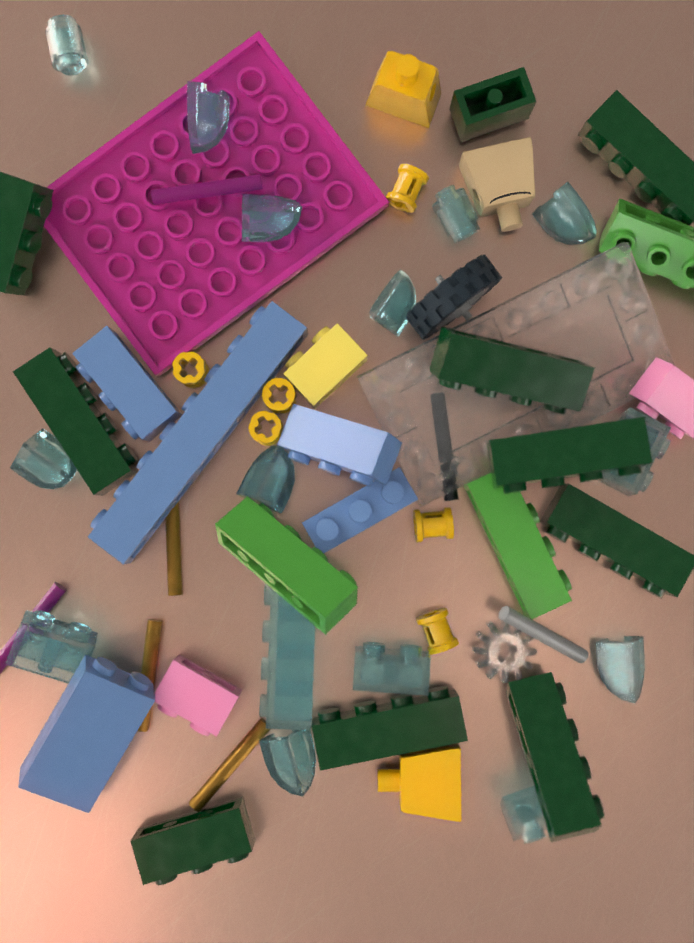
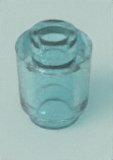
[45,15,88,76]
[432,185,480,243]

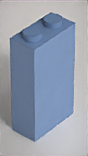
[18,654,155,813]

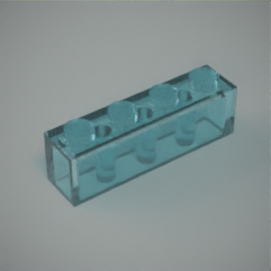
[259,583,316,730]

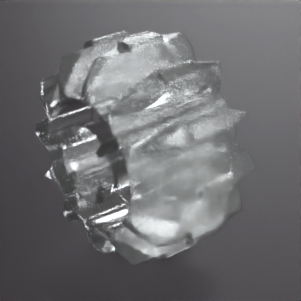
[472,620,537,683]

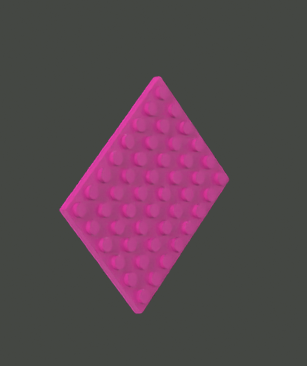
[44,31,389,377]

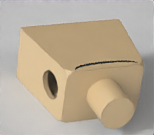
[459,137,535,232]

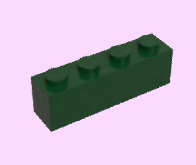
[578,90,694,225]
[429,326,595,414]
[13,347,138,496]
[487,417,653,494]
[540,483,694,599]
[506,672,604,842]
[311,686,468,771]

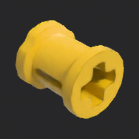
[386,164,429,213]
[172,352,210,389]
[262,378,297,414]
[248,410,284,446]
[413,507,454,543]
[416,608,459,655]

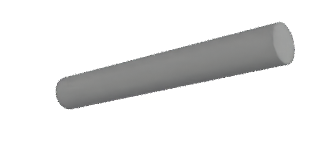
[499,606,588,663]

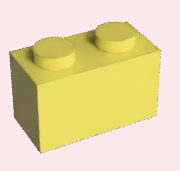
[283,323,368,409]

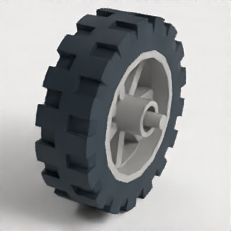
[405,254,502,340]

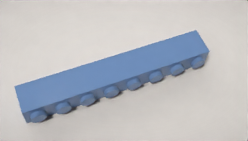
[88,301,308,564]

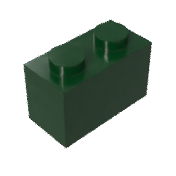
[449,67,537,142]

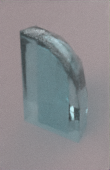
[187,81,230,154]
[532,182,597,245]
[242,194,302,242]
[369,269,416,337]
[10,428,77,490]
[236,445,295,513]
[596,636,645,704]
[259,724,316,797]

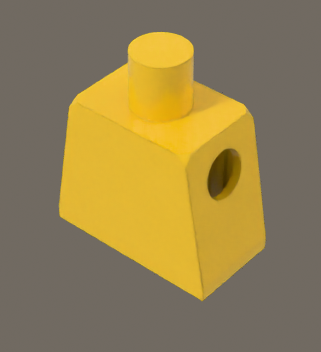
[366,51,442,128]
[377,743,462,822]

